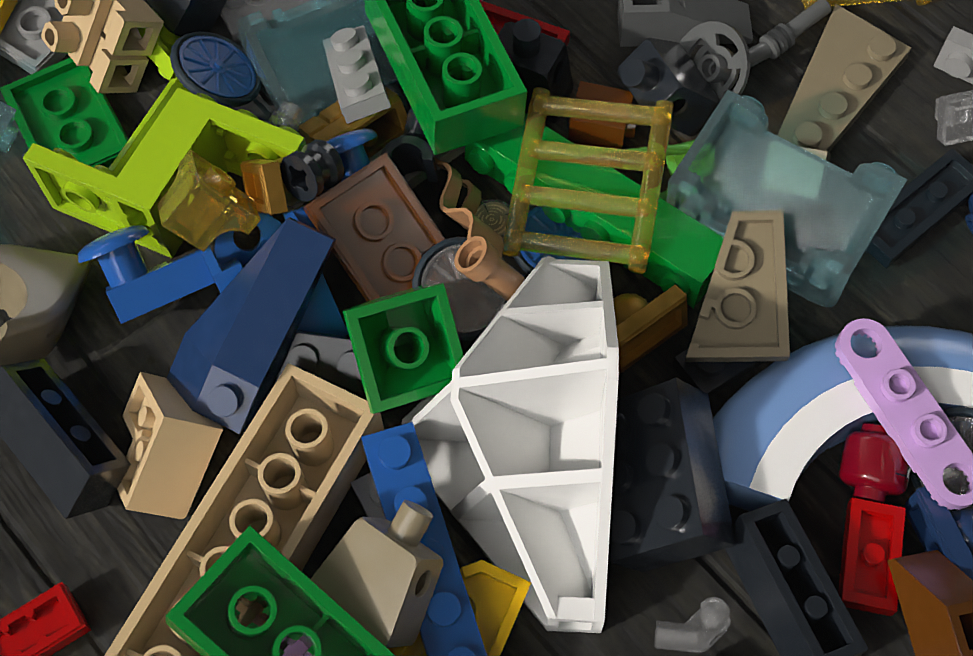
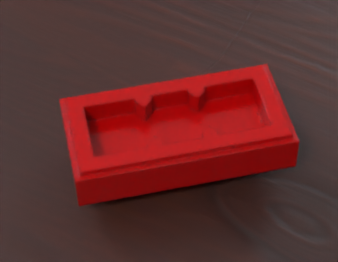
[0,582,91,656]

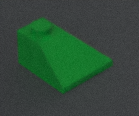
[343,283,463,414]

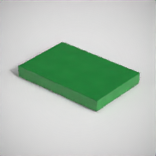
[0,57,129,168]

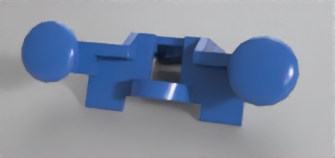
[77,129,377,336]

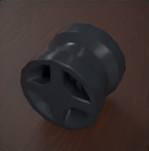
[280,139,344,202]

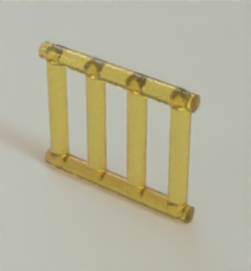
[502,88,673,273]

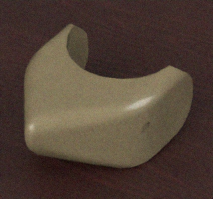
[0,244,91,367]

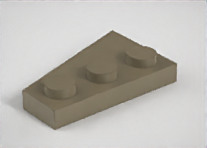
[685,210,790,362]

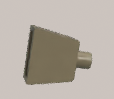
[310,500,443,648]

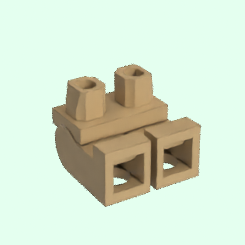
[41,0,164,93]

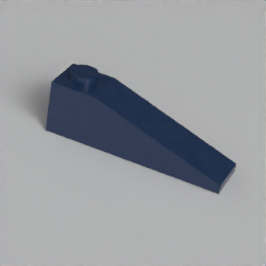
[167,217,336,434]

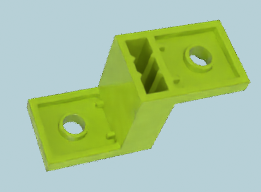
[23,88,310,258]

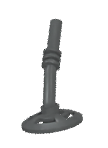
[680,0,831,113]

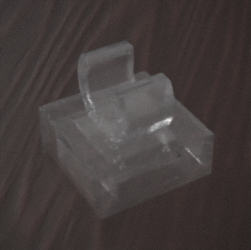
[935,90,973,146]

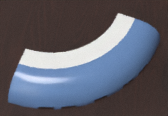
[713,325,973,511]

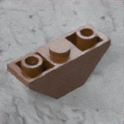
[887,550,973,656]

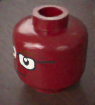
[839,423,911,504]

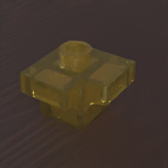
[157,150,261,252]

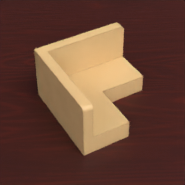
[117,372,223,519]

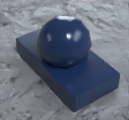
[903,486,973,580]

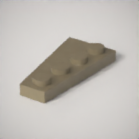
[775,4,911,152]

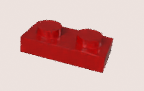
[838,497,906,616]

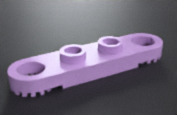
[835,319,973,510]

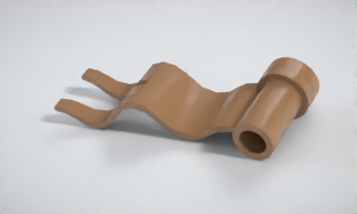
[434,156,525,301]

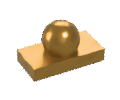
[240,157,301,215]
[613,285,688,375]

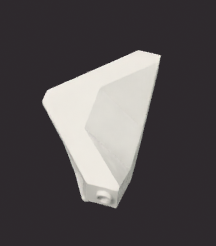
[402,256,619,633]

